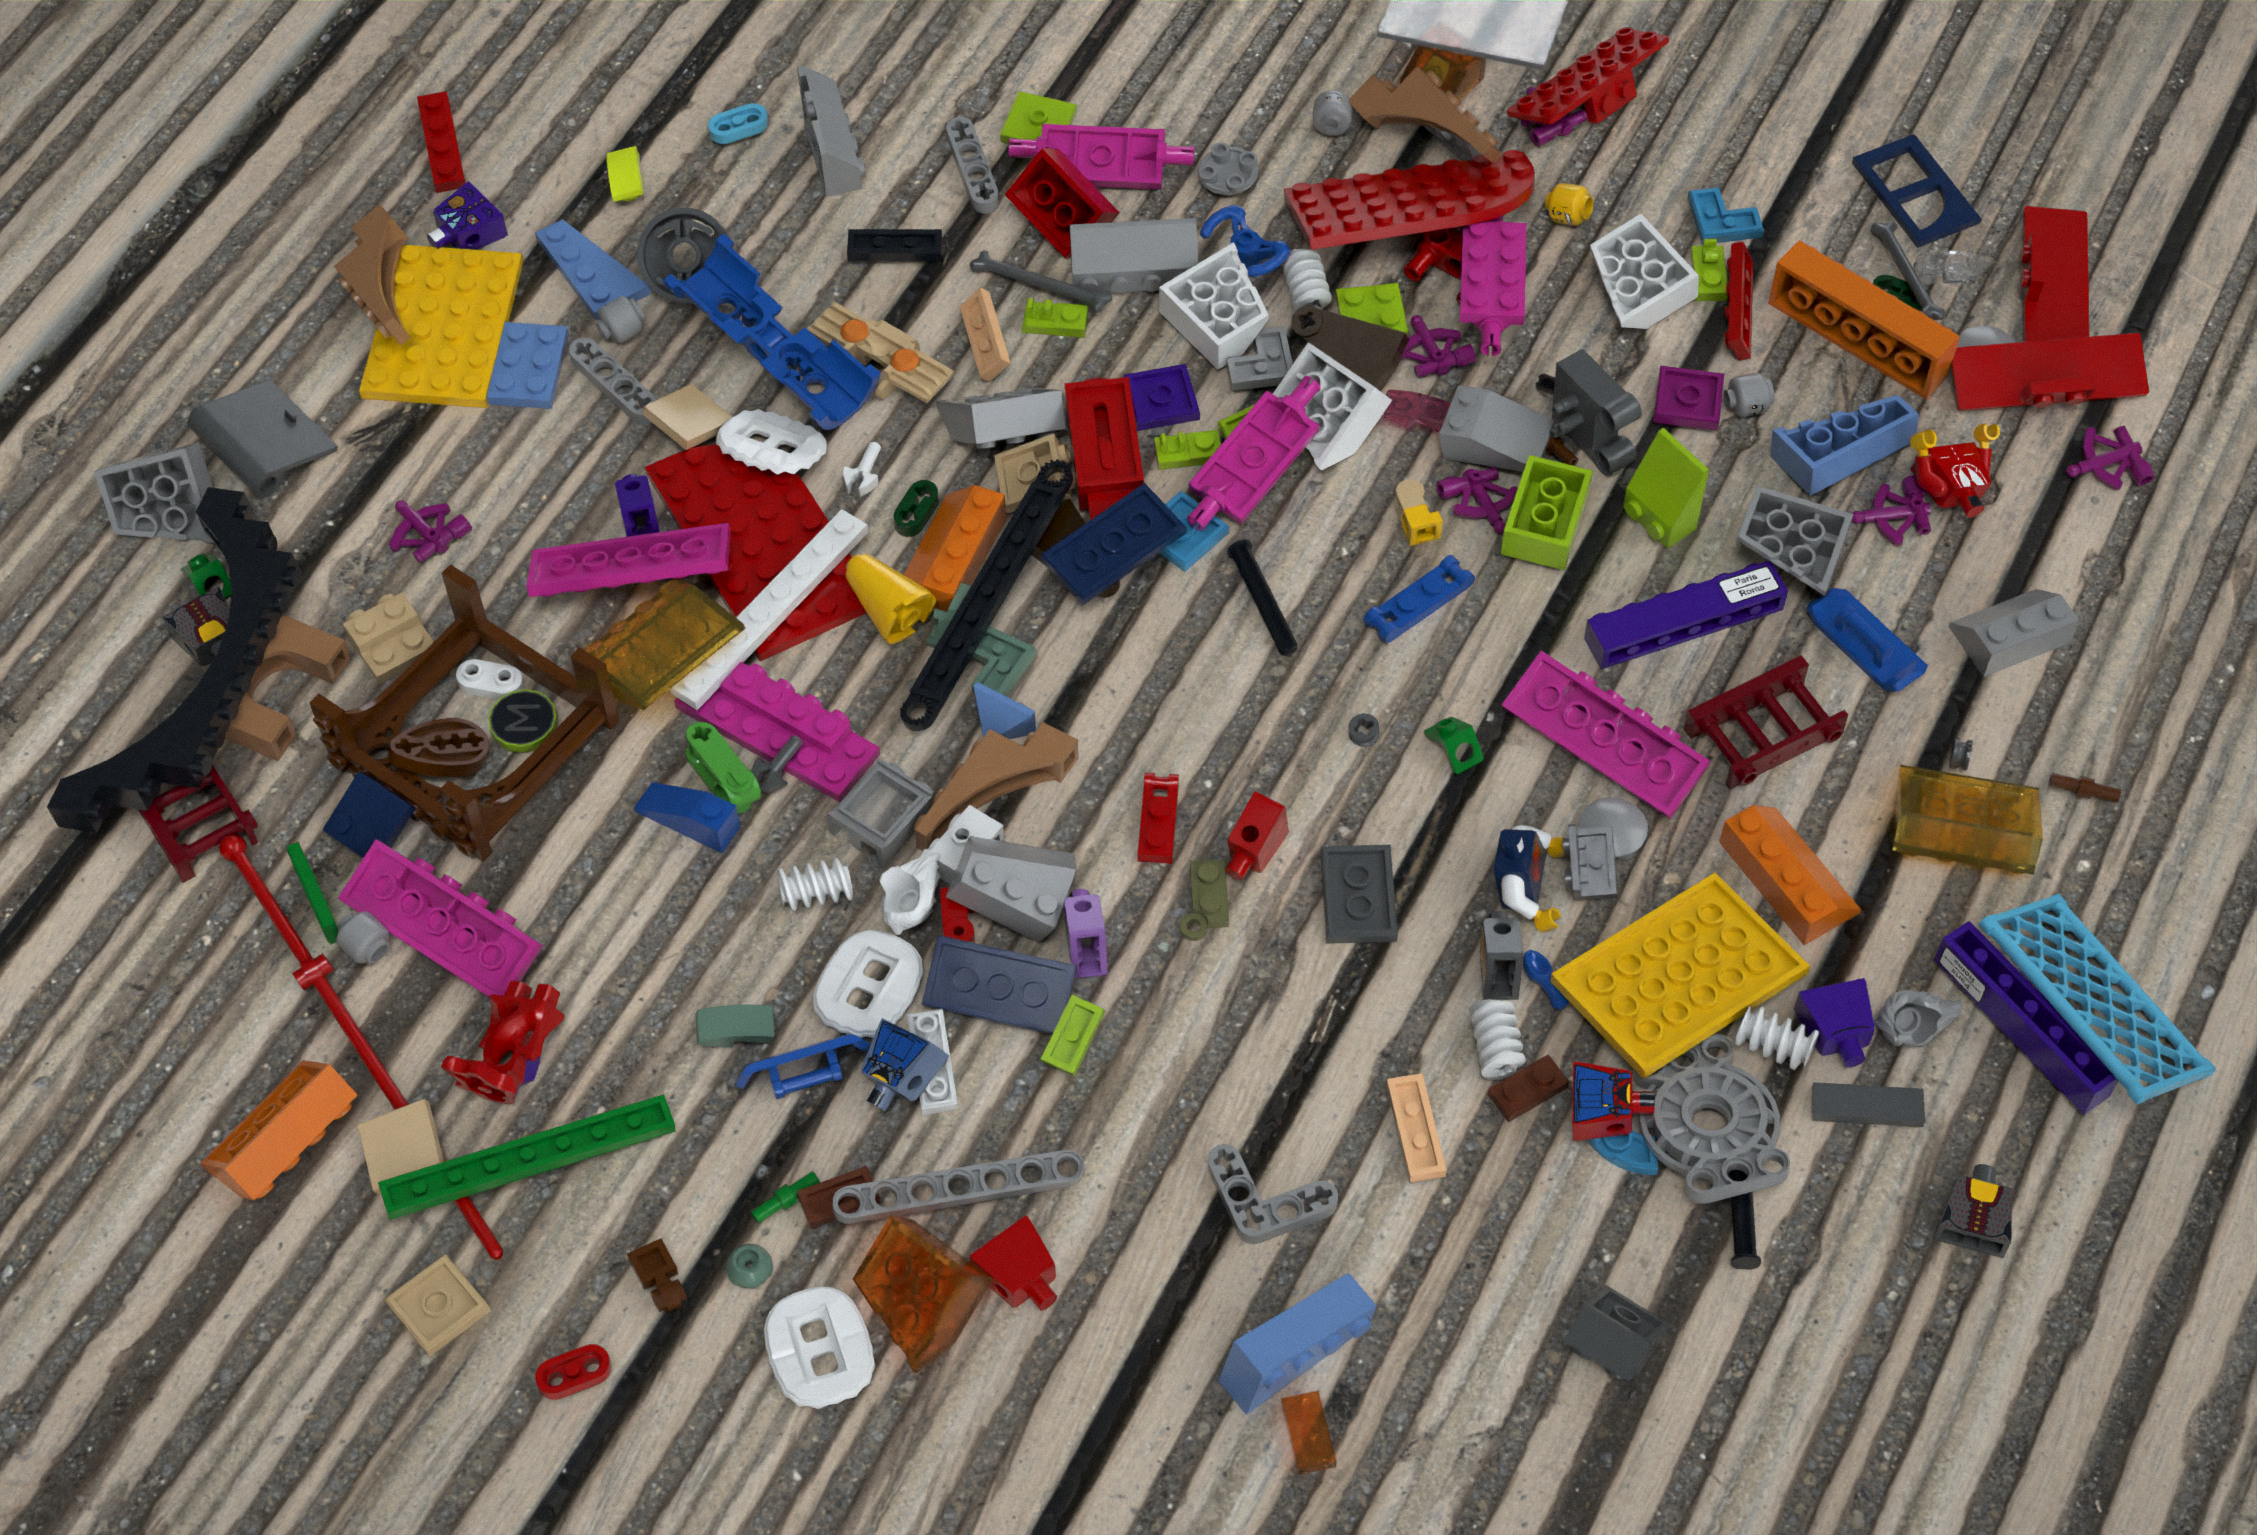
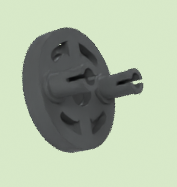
[637,207,730,303]

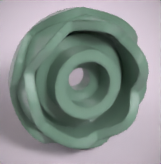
[726,1244,773,1289]

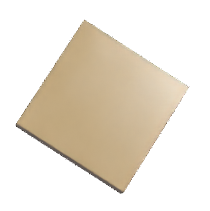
[643,384,732,450]
[358,1099,444,1194]
[384,1254,491,1357]

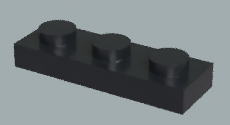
[847,229,943,261]

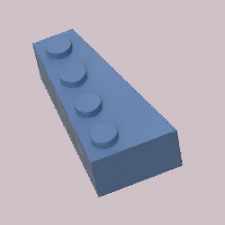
[1771,395,1919,496]
[1218,1273,1377,1415]

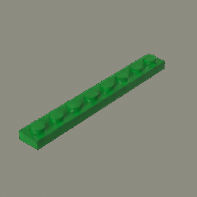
[378,1094,676,1220]

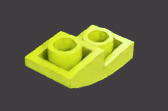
[607,146,644,202]

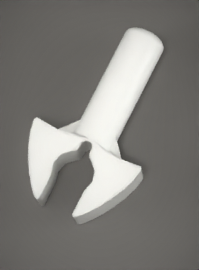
[843,442,881,497]

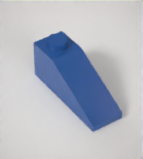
[634,782,740,853]

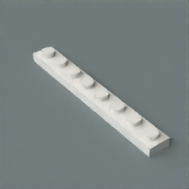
[670,509,869,710]

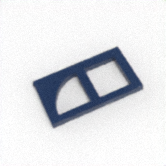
[1852,134,1982,248]

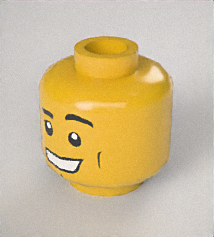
[1545,183,1594,226]

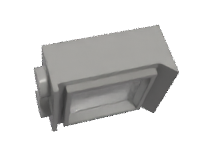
[826,758,934,868]

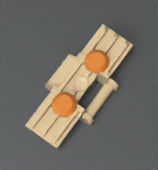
[807,301,955,403]

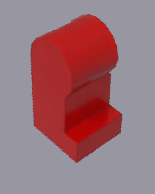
[940,887,975,943]

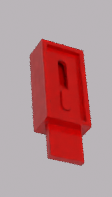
[1064,377,1144,520]

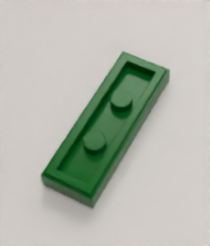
[286,841,338,945]

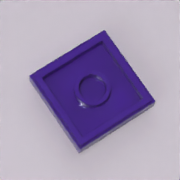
[1123,364,1200,431]

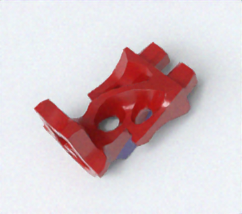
[441,980,565,1105]

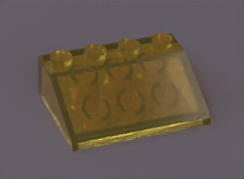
[584,579,746,710]
[1892,764,2043,875]

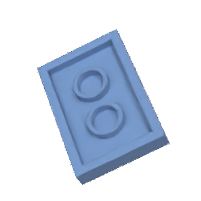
[487,322,569,409]

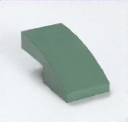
[695,1004,775,1048]

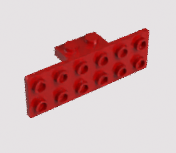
[1507,27,1669,125]
[2020,206,2090,342]
[1951,333,2149,411]

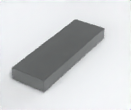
[1811,1082,1925,1127]

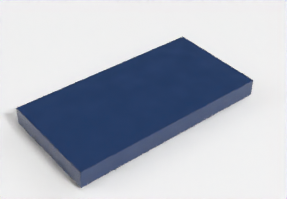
[1041,483,1187,606]
[922,935,1077,1034]

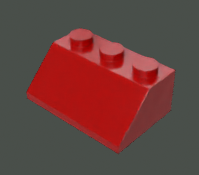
[1004,148,1120,259]

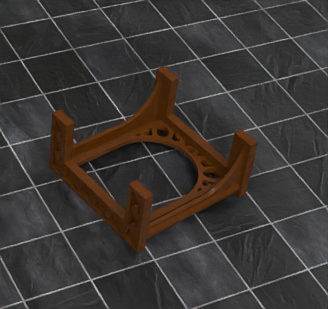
[309,564,619,862]

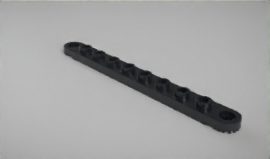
[900,459,1073,731]

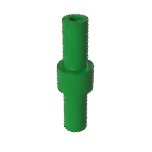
[750,1171,820,1224]

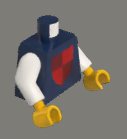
[1494,825,1565,932]

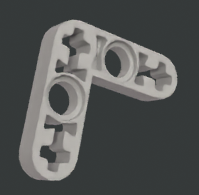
[1208,1144,1338,1244]

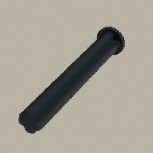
[1227,539,1297,656]
[1730,1170,1761,1270]

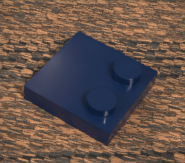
[323,771,416,858]

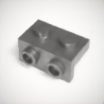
[1563,824,1618,901]

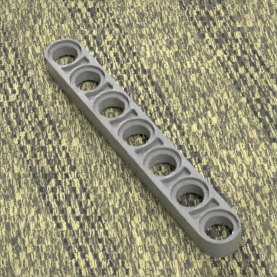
[832,1150,1084,1224]

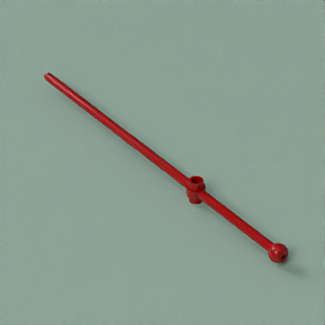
[219,835,503,1260]

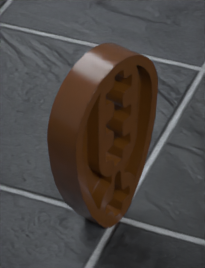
[388,718,489,777]

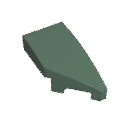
[926,583,971,648]

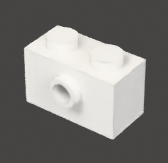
[928,805,1004,884]

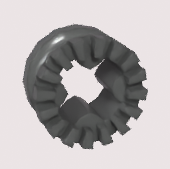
[1348,713,1379,747]
[1949,737,1973,771]

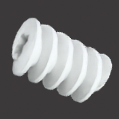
[1282,249,1332,318]
[777,857,853,911]
[1469,999,1526,1081]
[1736,1005,1819,1070]

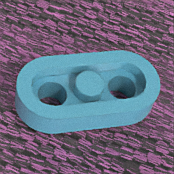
[708,103,768,144]

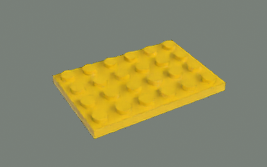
[359,245,524,408]
[1550,872,1810,1079]

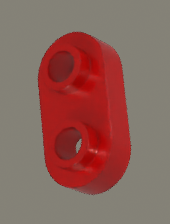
[535,1344,612,1400]

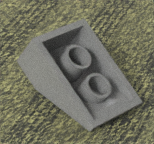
[1439,385,1555,472]

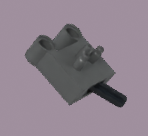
[1535,349,1642,476]

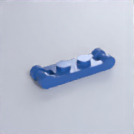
[1363,555,1475,643]

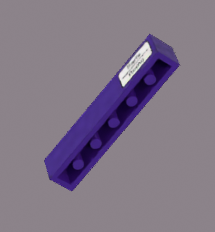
[1584,561,1788,670]
[1934,921,2118,1115]

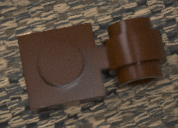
[627,1238,687,1312]

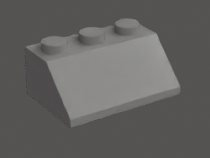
[1948,589,2079,677]

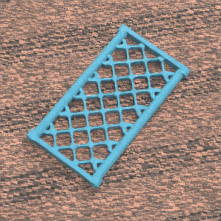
[1979,894,2216,1105]

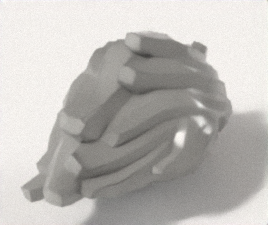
[1873,990,1963,1047]

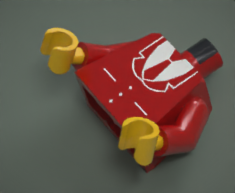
[1910,423,2000,518]

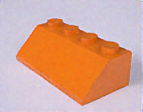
[904,485,1006,611]
[1719,805,1861,945]
[200,1060,357,1200]

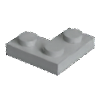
[1227,326,1293,391]

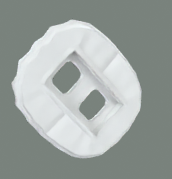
[716,409,827,475]
[813,930,924,1038]
[764,1287,875,1409]

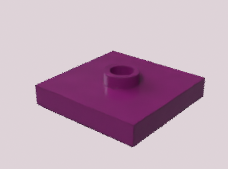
[1653,365,1725,431]

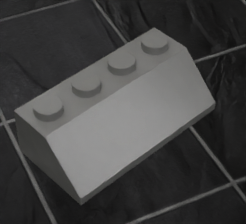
[1070,218,1198,293]

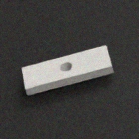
[907,1009,958,1115]

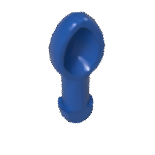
[1523,950,1569,1010]

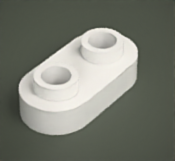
[456,659,524,700]

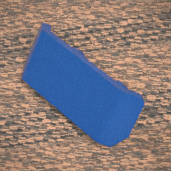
[1807,588,1928,692]
[734,1034,871,1099]

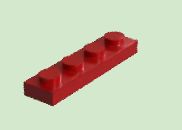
[417,91,466,193]
[1725,241,1754,361]

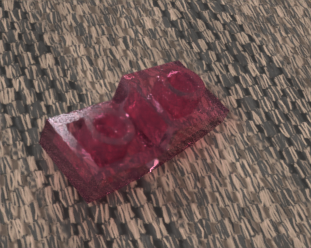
[1381,390,1451,433]

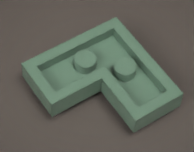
[971,626,1038,697]

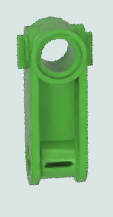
[686,722,761,814]

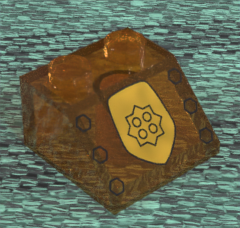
[1399,25,1487,100]

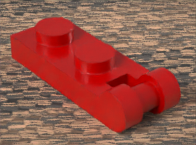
[1137,772,1179,864]

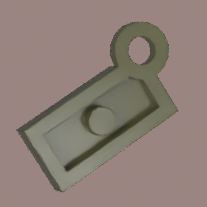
[1179,860,1229,941]

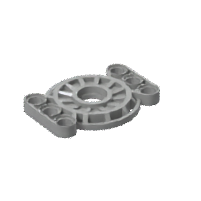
[1632,1034,1790,1204]

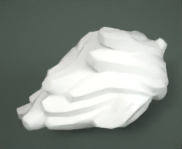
[879,849,941,935]

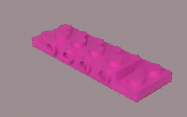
[526,523,731,597]
[1501,651,1711,820]
[674,662,880,803]
[338,839,543,997]

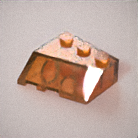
[853,1215,993,1373]

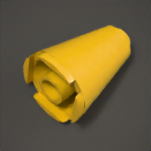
[845,554,936,644]

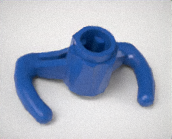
[1200,205,1290,277]

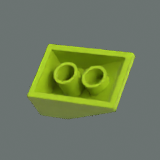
[1623,428,1709,549]

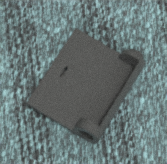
[187,379,338,498]

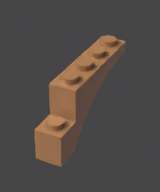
[1349,67,1503,164]
[334,204,410,345]
[914,722,1079,851]

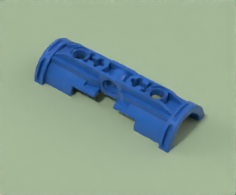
[663,234,880,430]

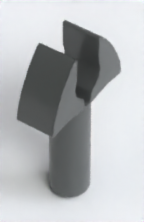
[752,735,803,794]

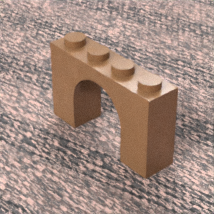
[225,614,351,761]

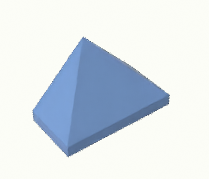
[974,682,1036,739]

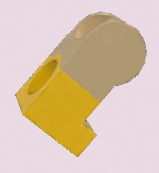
[1394,479,1443,546]

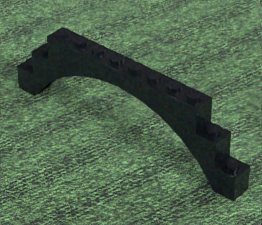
[47,487,302,833]

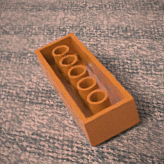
[1768,240,1960,400]

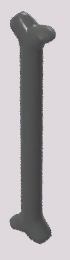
[1871,222,1945,320]
[970,250,1112,313]

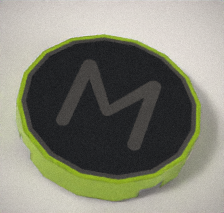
[488,689,558,753]

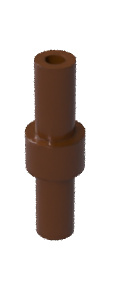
[1546,436,1578,466]
[2048,772,2121,802]

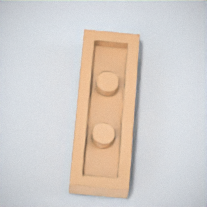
[959,288,1011,382]
[1386,1073,1447,1183]

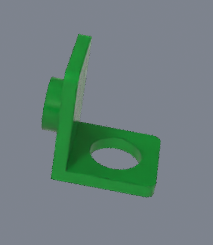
[181,553,232,598]
[1424,717,1484,774]

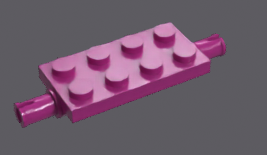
[1009,124,1194,190]
[1460,215,1526,356]
[1187,375,1321,531]

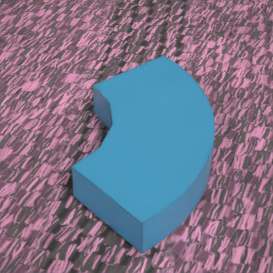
[1587,1130,1658,1175]

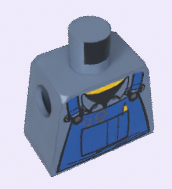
[861,1018,950,1112]

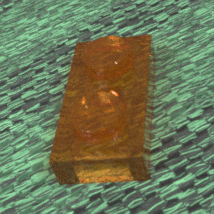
[1281,1391,1337,1475]

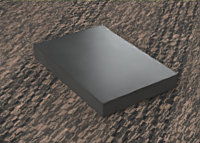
[1320,844,1398,944]

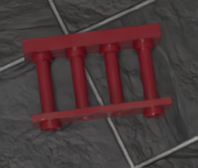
[1683,655,1849,790]
[138,764,258,883]

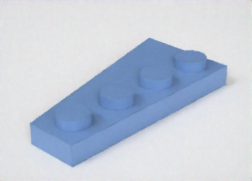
[535,219,651,321]

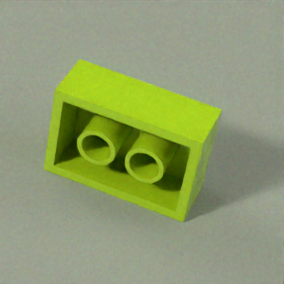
[1501,455,1593,571]

